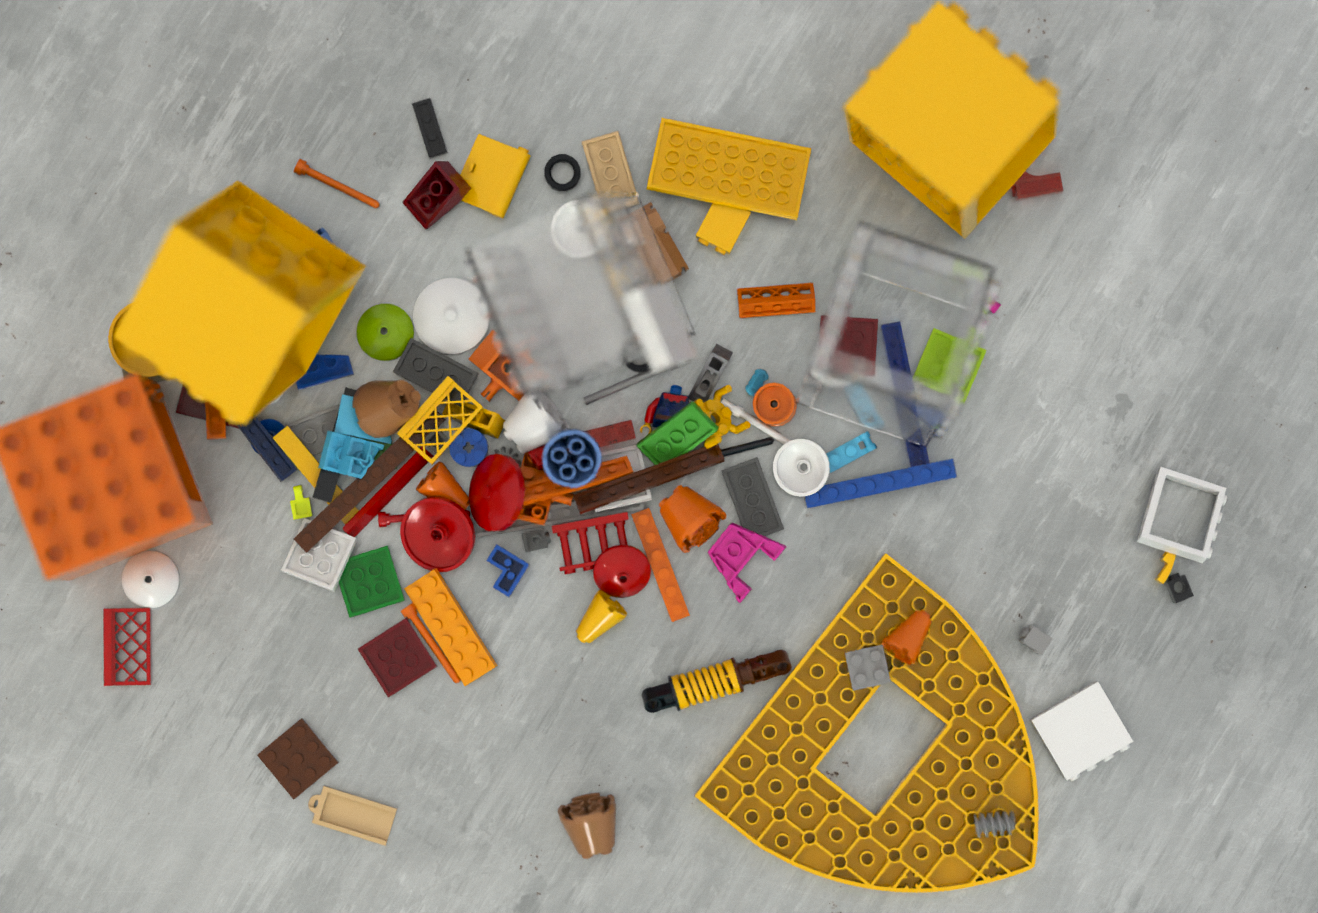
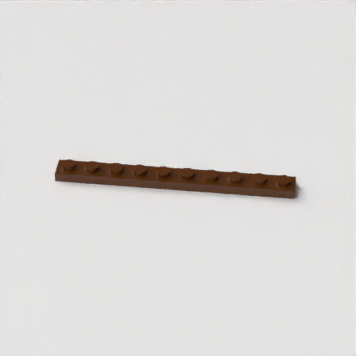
[293,411,446,553]

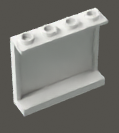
[623,284,697,372]
[1030,681,1133,782]

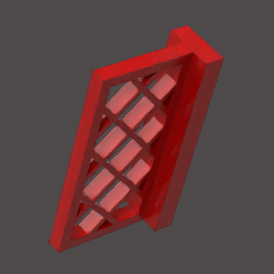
[103,608,151,686]

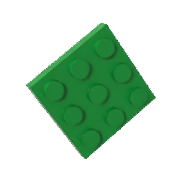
[339,545,405,618]

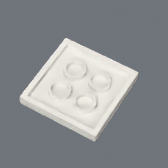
[590,445,652,512]
[281,518,357,592]

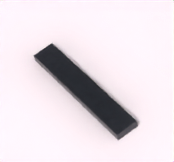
[312,387,357,503]

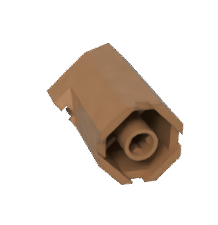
[618,202,689,286]

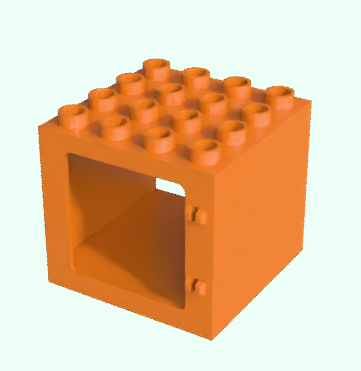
[0,373,213,581]

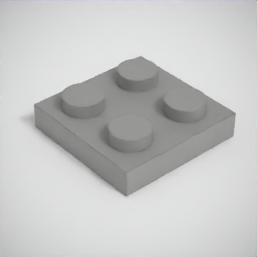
[845,645,891,691]

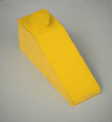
[442,403,505,439]

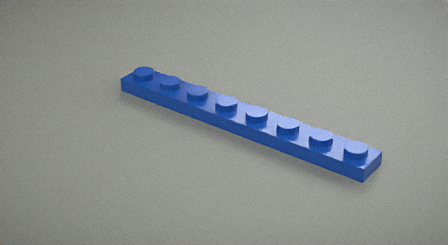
[805,458,957,508]

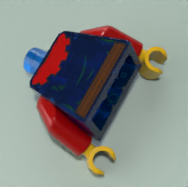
[640,385,690,434]

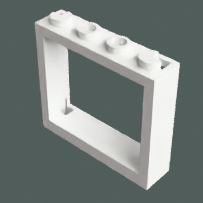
[1137,467,1227,563]

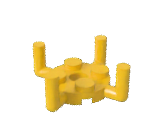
[694,385,750,448]

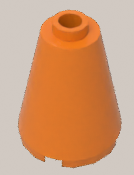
[416,461,469,510]
[882,610,932,665]

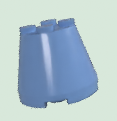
[542,429,601,488]

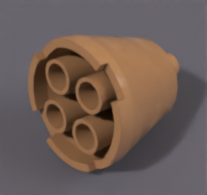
[353,380,421,438]
[558,793,616,859]

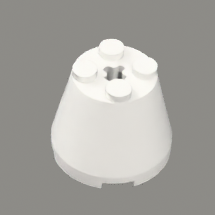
[503,386,570,454]

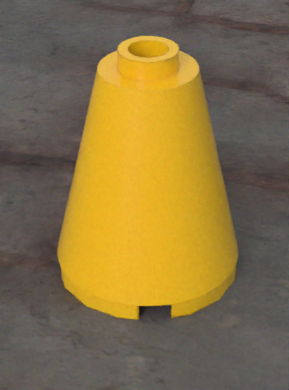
[576,590,627,643]

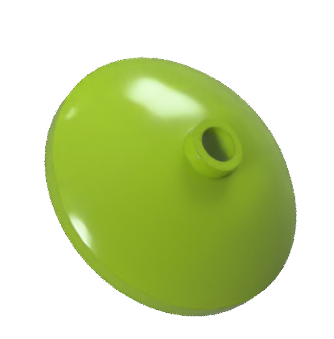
[356,304,414,361]

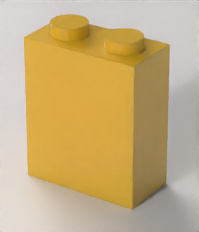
[696,203,751,255]

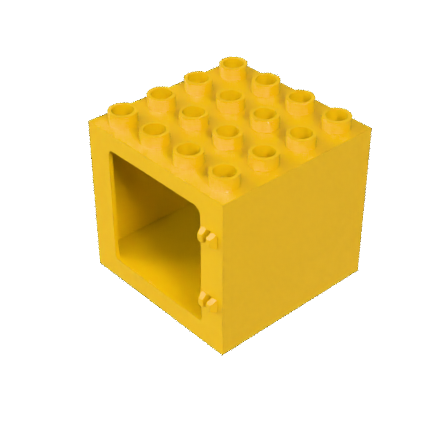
[843,1,1060,239]
[114,180,366,425]

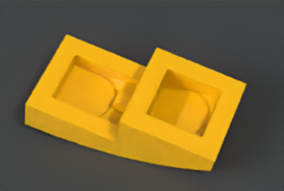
[1154,551,1176,584]

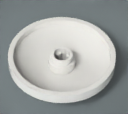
[413,278,490,355]

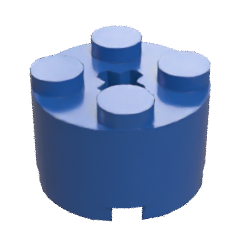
[449,428,489,468]

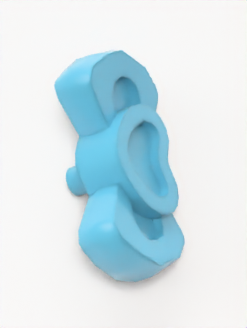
[745,369,769,396]

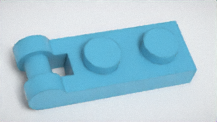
[826,431,877,473]

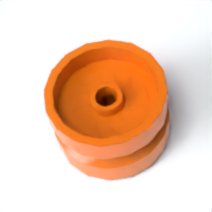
[753,383,797,427]

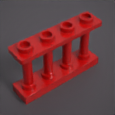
[552,512,629,574]

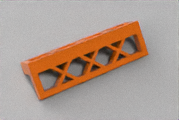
[737,283,816,318]

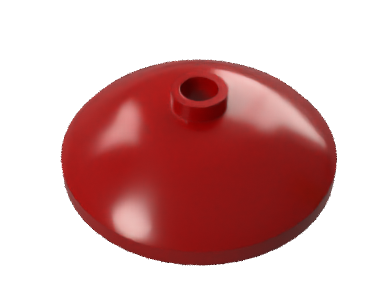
[593,545,651,598]

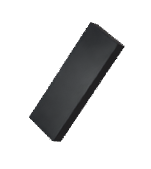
[412,98,448,159]

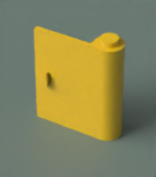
[460,134,531,219]

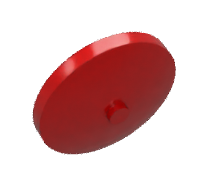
[469,454,525,532]
[400,496,475,572]

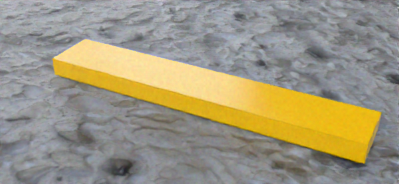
[273,425,359,525]

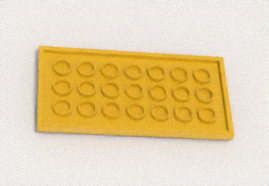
[647,118,811,220]

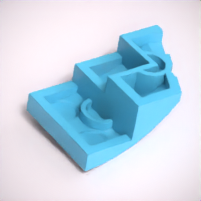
[335,395,392,444]
[318,431,384,479]

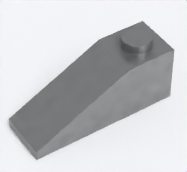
[688,344,733,403]

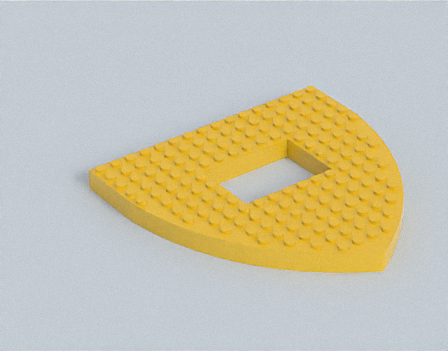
[694,553,1039,893]

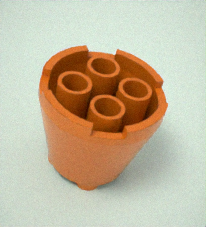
[659,485,726,553]

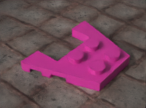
[708,523,786,603]

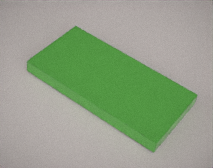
[636,401,719,465]

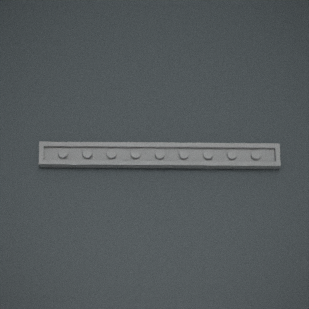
[471,501,644,538]

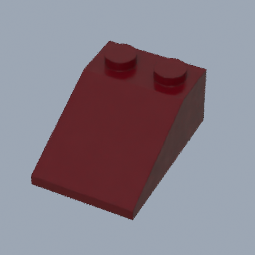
[402,161,471,229]

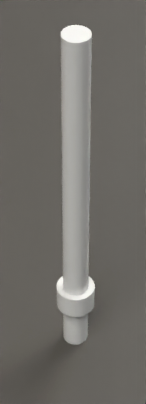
[721,398,791,444]

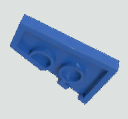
[296,355,354,390]

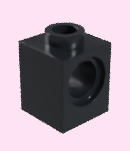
[1165,573,1194,603]

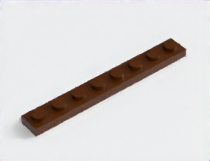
[573,444,725,514]

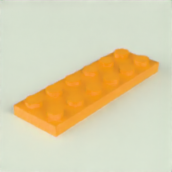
[404,568,498,686]

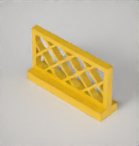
[397,376,483,465]

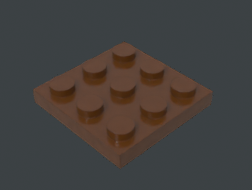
[257,718,339,800]

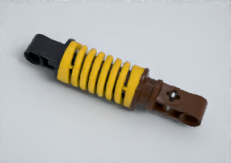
[642,650,792,713]

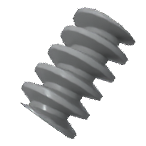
[974,811,1015,838]

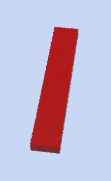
[342,446,434,537]

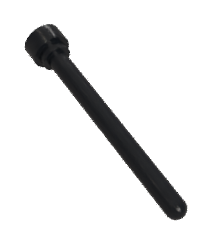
[721,437,774,457]

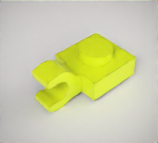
[290,485,313,520]

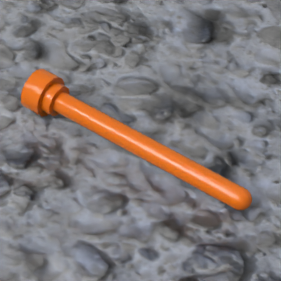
[293,159,380,208]
[400,603,460,683]

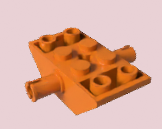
[468,330,551,402]
[517,452,573,525]

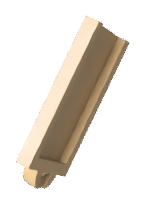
[308,786,397,846]

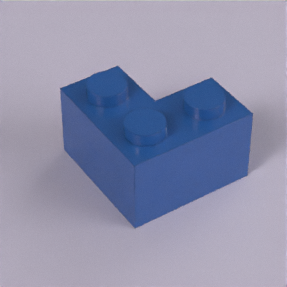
[486,544,530,597]

